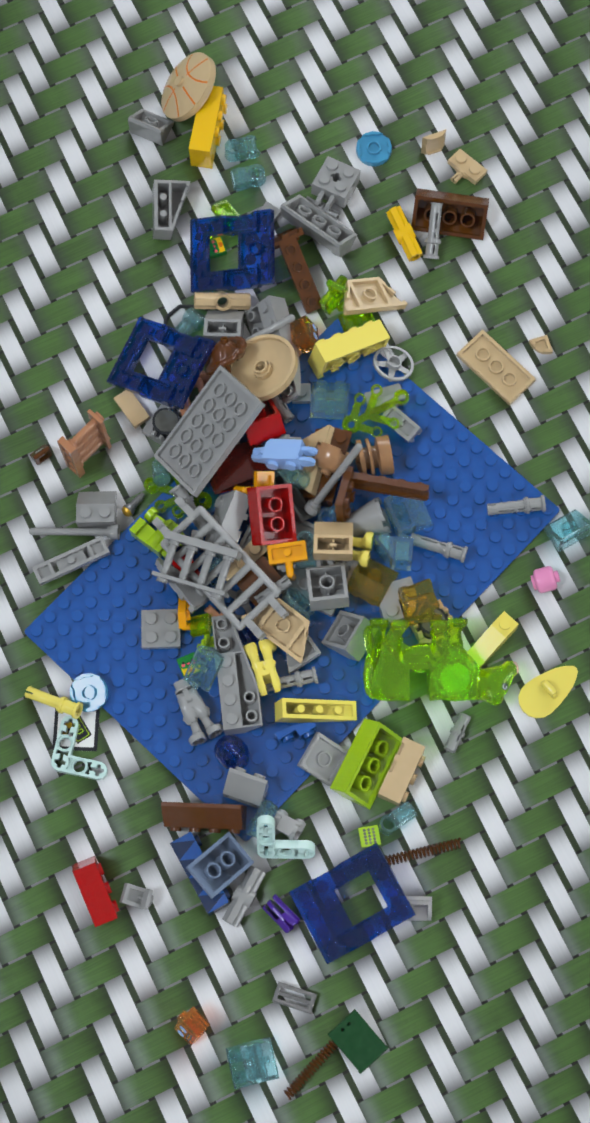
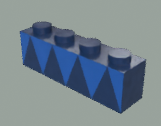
[170,832,231,916]

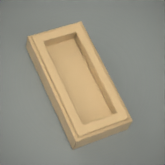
[114,388,150,429]

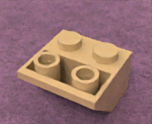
[313,522,353,561]

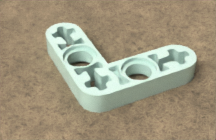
[51,715,108,780]
[256,815,315,859]

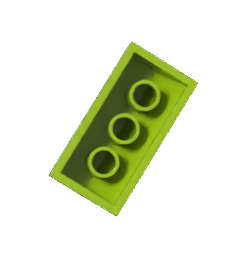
[330,718,403,810]

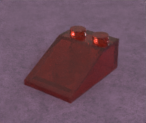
[210,442,272,494]

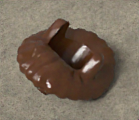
[204,336,247,375]

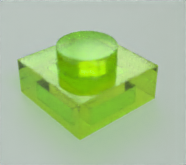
[190,613,211,637]

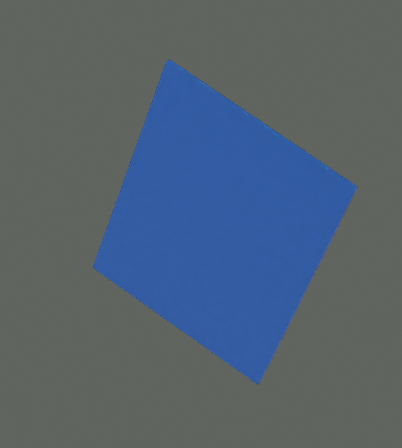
[25,319,559,842]

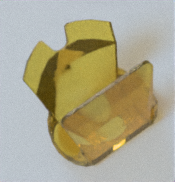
[398,579,442,626]

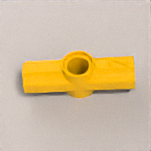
[386,206,423,262]

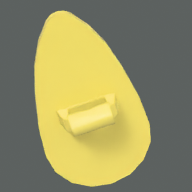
[518,666,578,719]

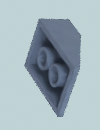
[186,832,254,899]

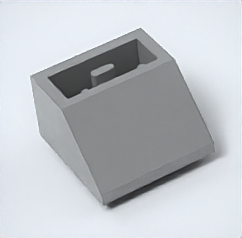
[203,310,245,346]
[223,766,269,809]

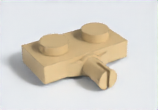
[447,149,487,185]

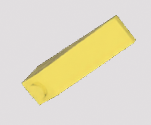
[451,611,519,684]
[274,698,357,723]

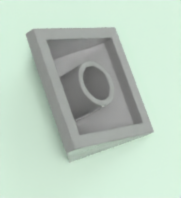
[128,109,174,146]

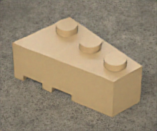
[378,737,426,806]

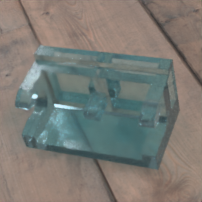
[183,645,225,692]

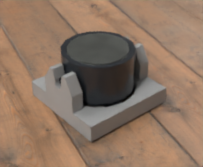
[142,402,181,445]

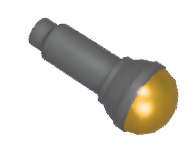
[122,492,146,517]

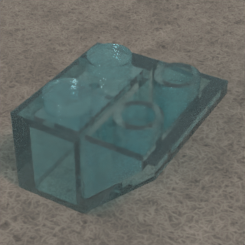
[310,380,350,420]
[383,495,433,539]
[374,533,414,571]
[226,1037,279,1089]

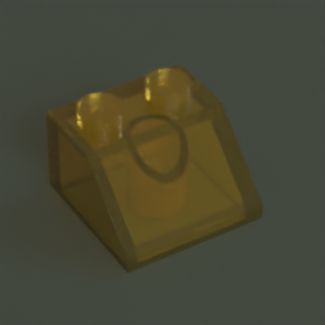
[347,559,399,607]

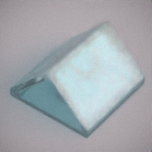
[544,509,590,553]

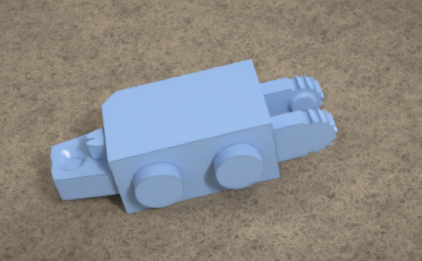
[251,439,318,471]

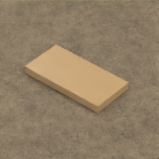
[456,329,536,406]

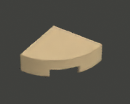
[529,335,553,354]

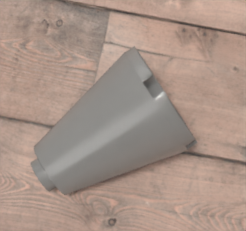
[345,497,392,537]

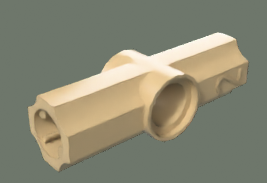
[194,291,251,311]

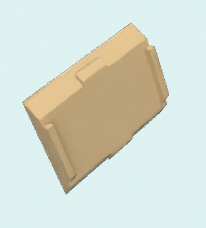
[421,129,446,155]

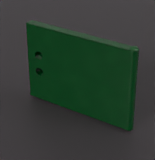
[328,1009,388,1074]

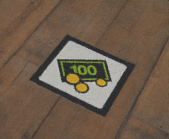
[52,708,100,751]

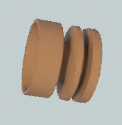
[355,435,394,476]

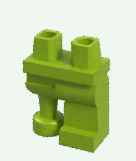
[129,507,185,558]

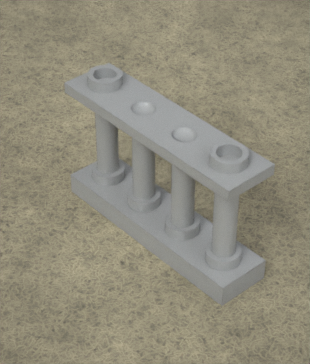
[151,530,242,600]

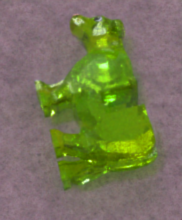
[363,618,519,706]

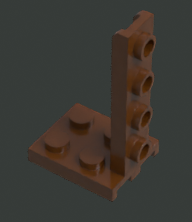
[261,227,324,314]
[335,466,430,522]

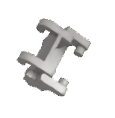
[273,809,306,840]

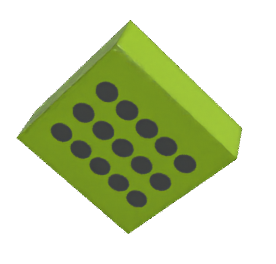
[358,825,381,849]

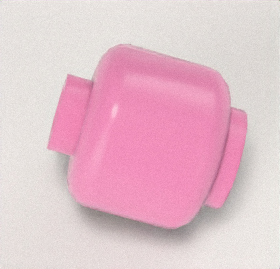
[531,566,560,593]

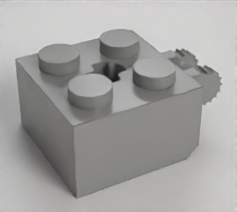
[311,156,361,211]
[306,560,349,611]

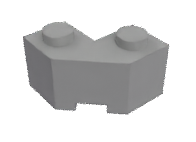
[379,576,417,629]

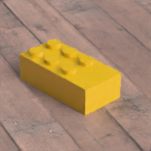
[189,86,228,169]

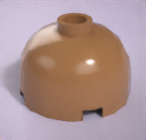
[313,442,349,476]

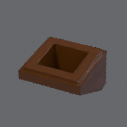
[30,444,52,465]

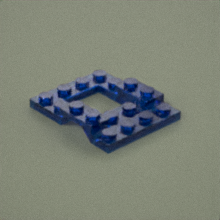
[190,209,275,293]
[106,317,216,409]
[289,843,416,964]

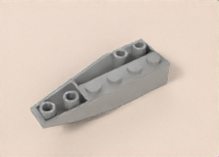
[245,295,301,404]
[211,615,263,735]

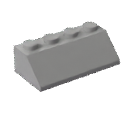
[280,194,358,258]

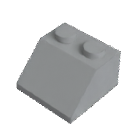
[76,491,117,528]
[321,610,378,662]

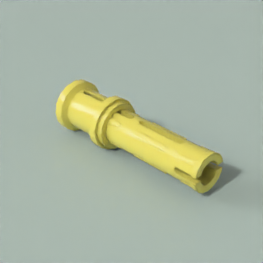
[25,686,83,719]

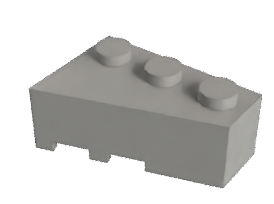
[152,179,190,240]

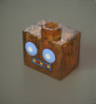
[290,315,319,354]
[174,1006,210,1046]

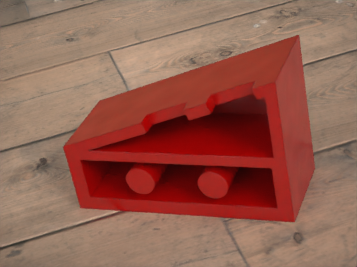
[72,856,120,927]

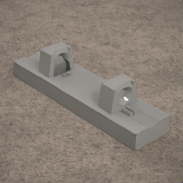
[32,536,110,586]

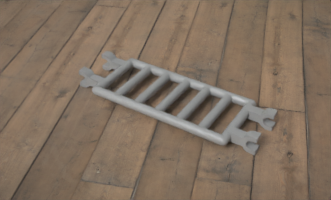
[152,496,289,641]

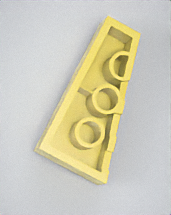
[308,319,390,379]

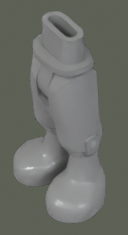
[173,677,224,746]

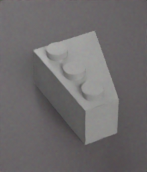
[205,490,249,548]

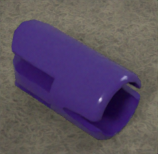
[262,894,300,933]

